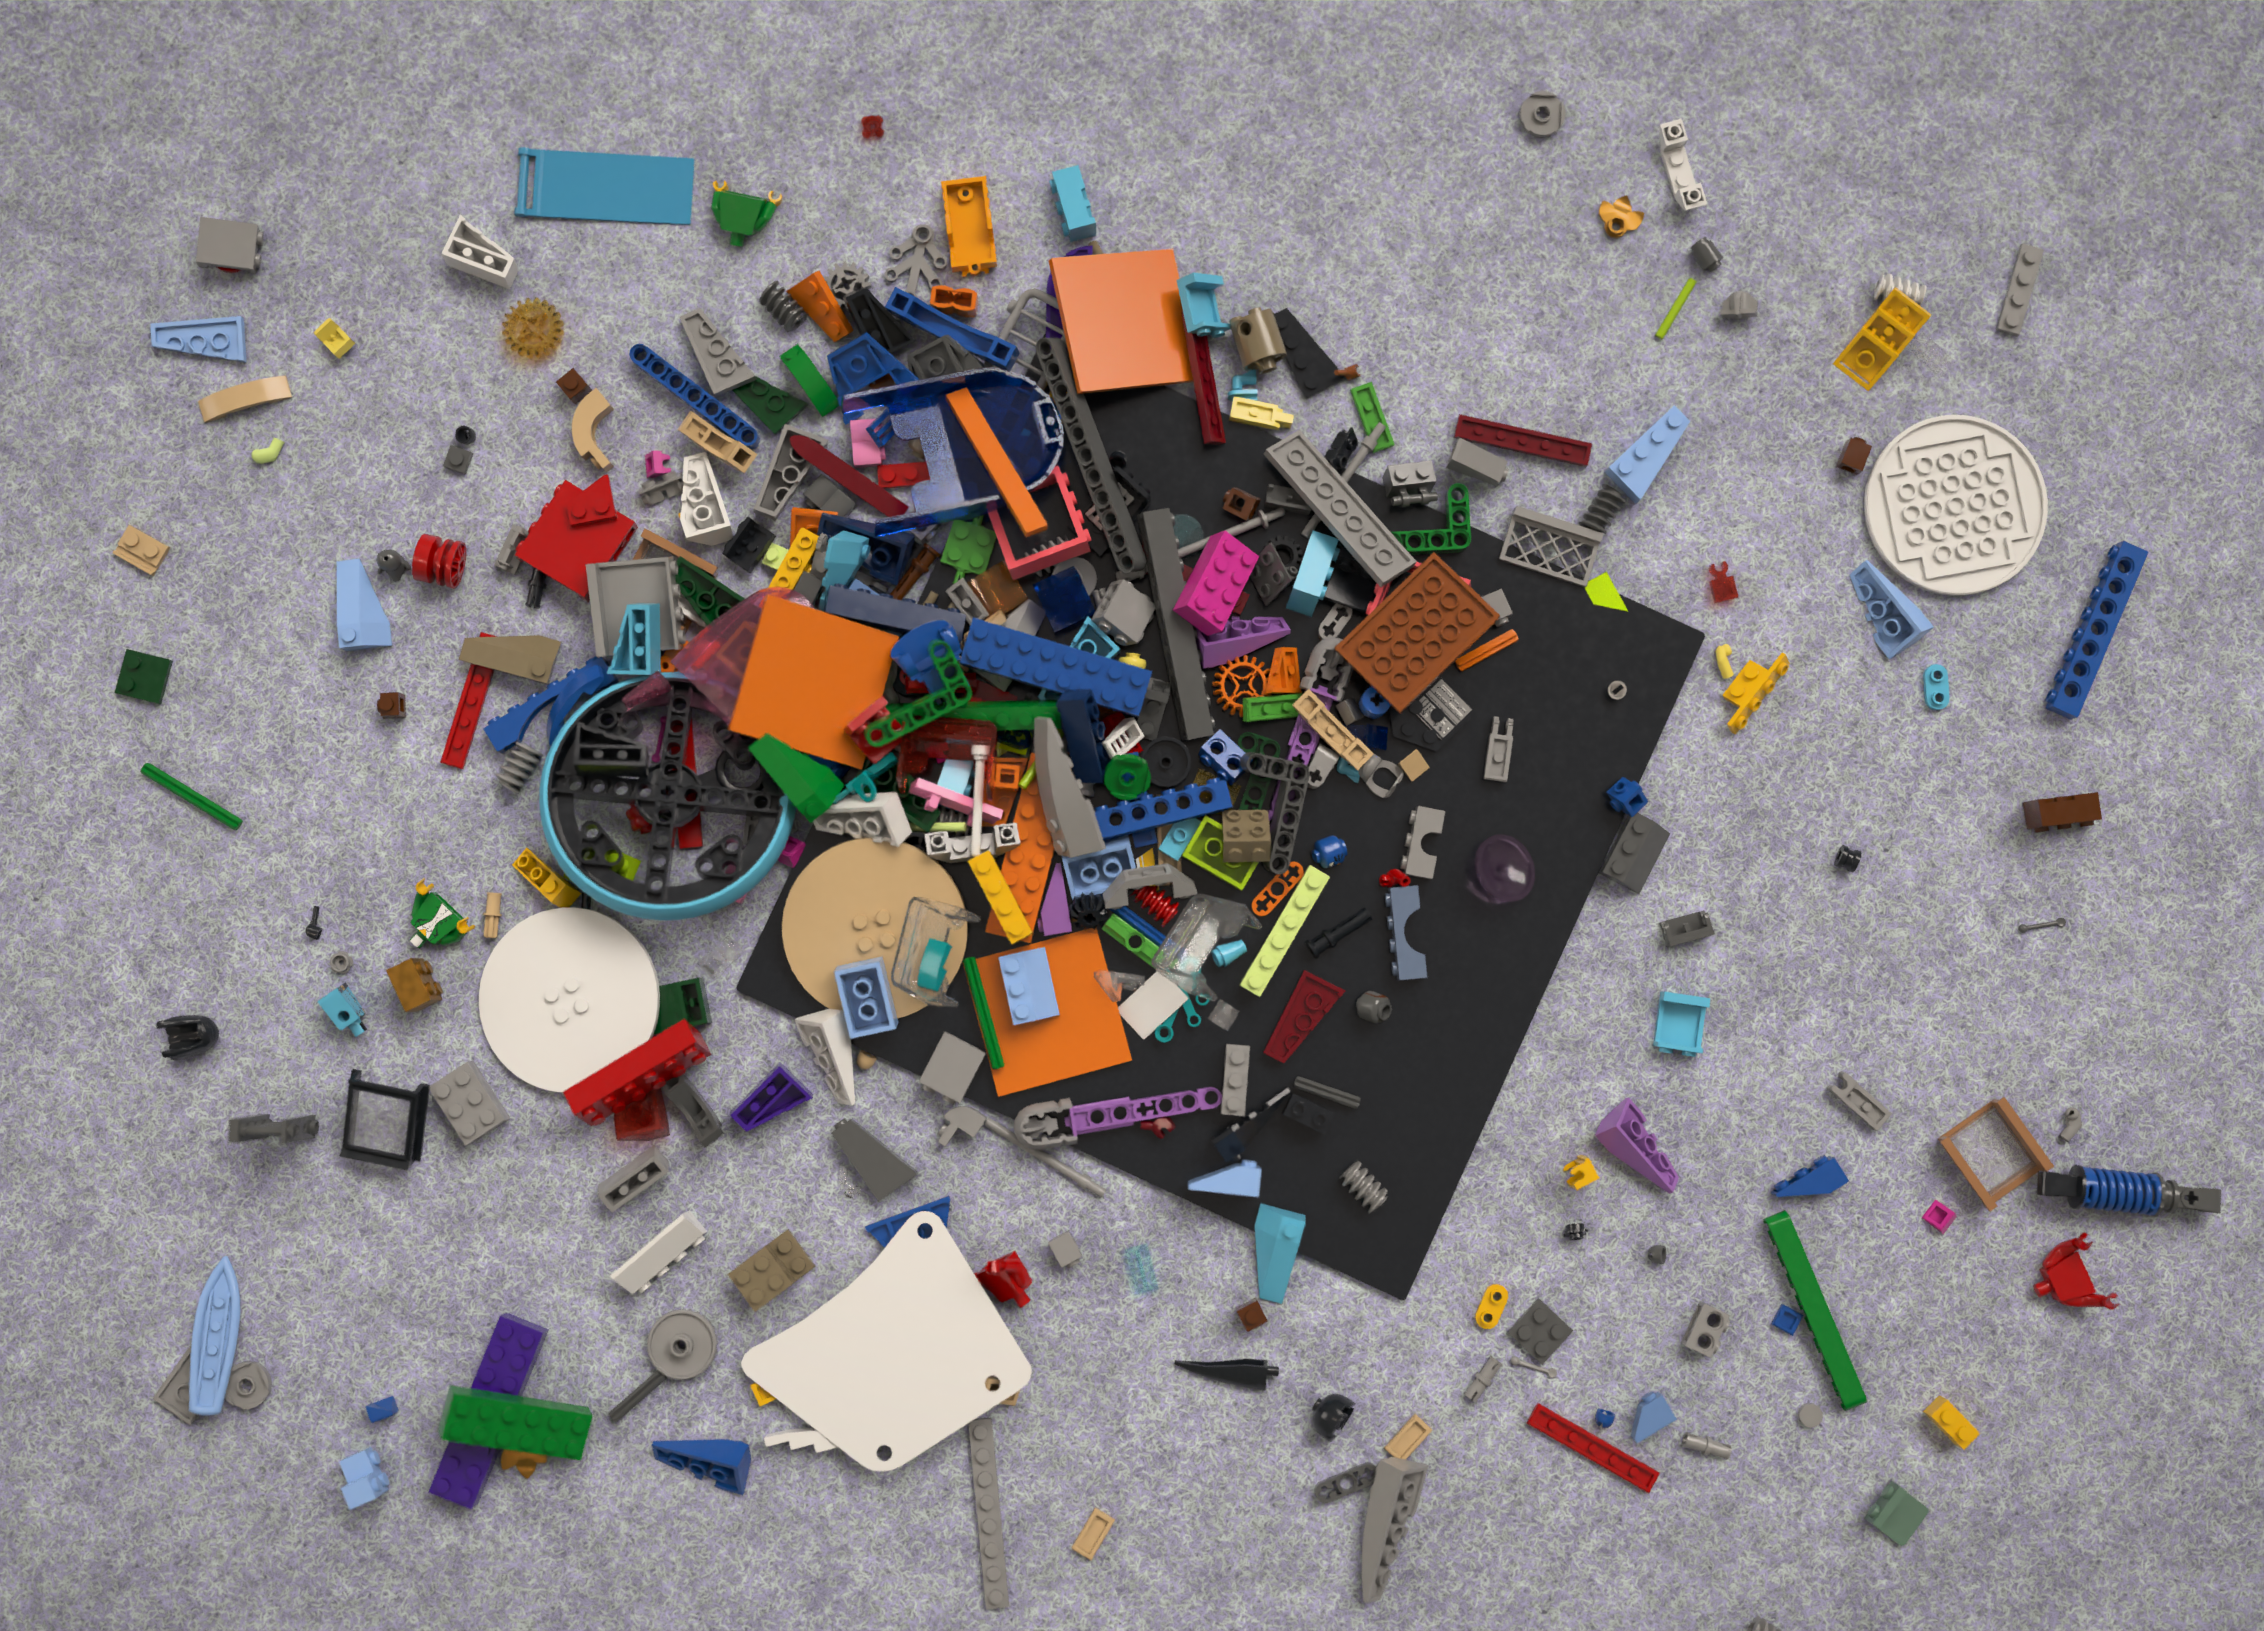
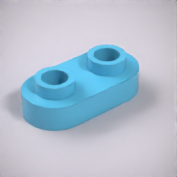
[1923,664,1950,710]

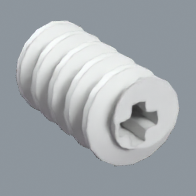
[1874,272,1927,306]

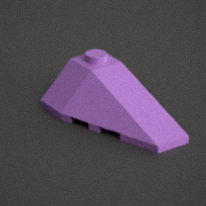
[1192,616,1291,668]
[1595,1097,1679,1194]

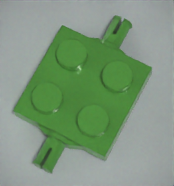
[940,509,997,584]

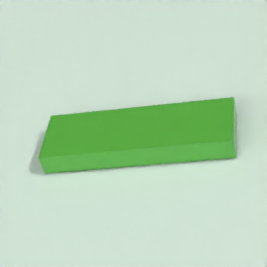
[1350,382,1395,453]
[1243,693,1303,722]

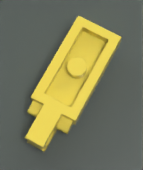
[1229,396,1294,430]

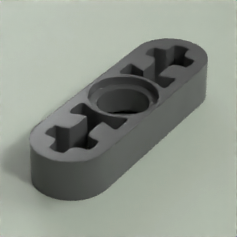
[1315,1462,1376,1503]

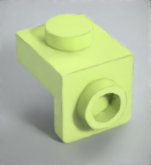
[761,543,788,570]

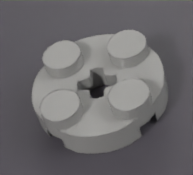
[1519,91,1566,138]
[225,1361,272,1409]

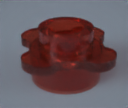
[861,115,884,139]

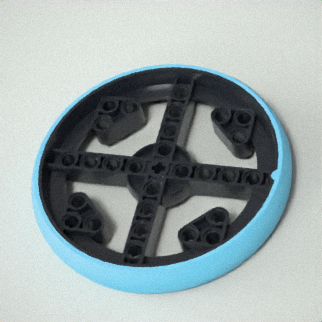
[539,672,796,921]

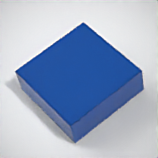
[1771,1303,1804,1336]

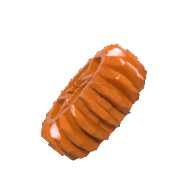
[1212,655,1271,717]

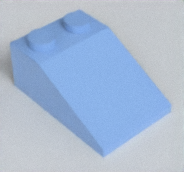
[1187,1159,1261,1197]

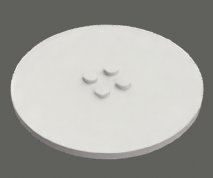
[1864,415,2048,596]
[479,908,660,1092]

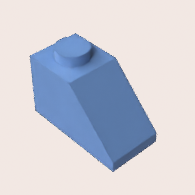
[1630,1391,1677,1443]

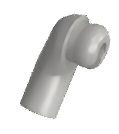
[2059,1107,2082,1142]

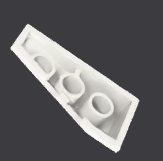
[680,451,733,546]

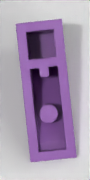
[1037,863,1072,936]

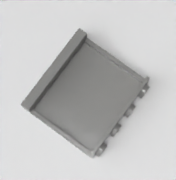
[586,556,686,657]

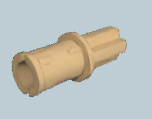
[483,892,502,938]

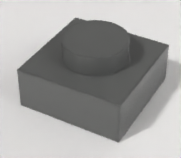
[443,445,473,475]

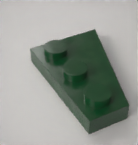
[732,376,808,436]

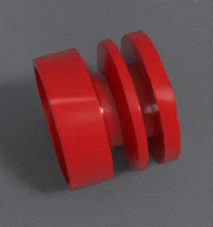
[412,534,467,589]

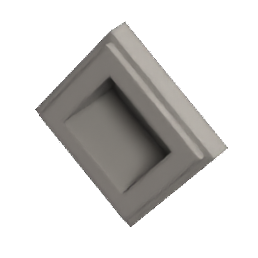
[1336,697,1364,726]

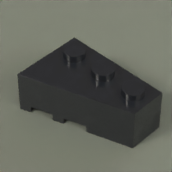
[573,722,649,778]

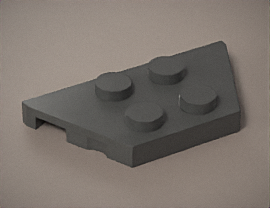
[907,335,985,405]

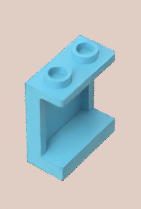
[1176,272,1231,338]
[1653,991,1711,1057]

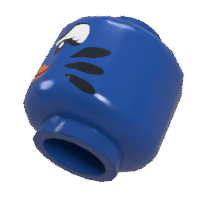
[1311,835,1347,868]

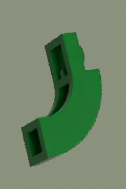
[779,343,839,417]

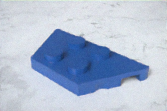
[865,1196,950,1248]

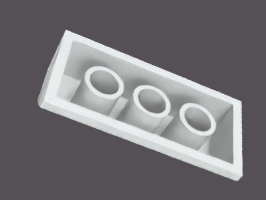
[610,1210,707,1295]

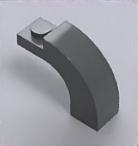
[662,1074,724,1148]

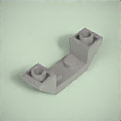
[924,823,1020,863]
[1102,863,1197,909]

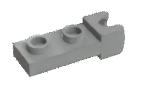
[1827,1071,1892,1131]

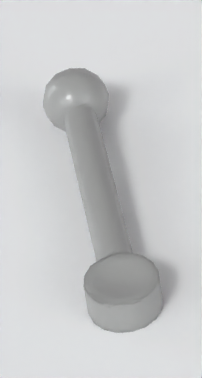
[1511,1356,1557,1378]

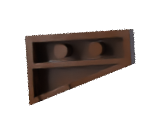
[2023,792,2102,833]

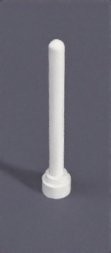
[971,745,990,857]

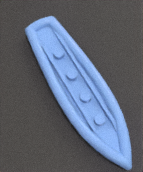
[189,1256,240,1416]

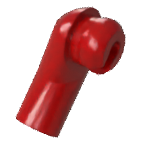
[1379,869,1410,888]

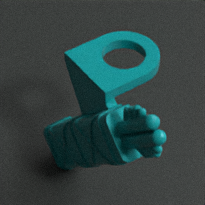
[833,752,899,804]

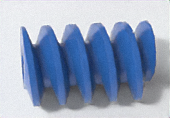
[1359,686,1391,719]

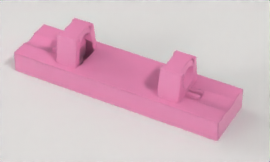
[909,778,1003,827]

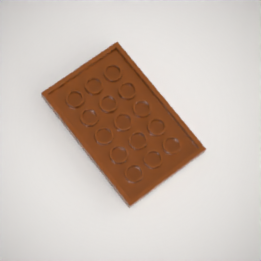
[1334,552,1500,714]

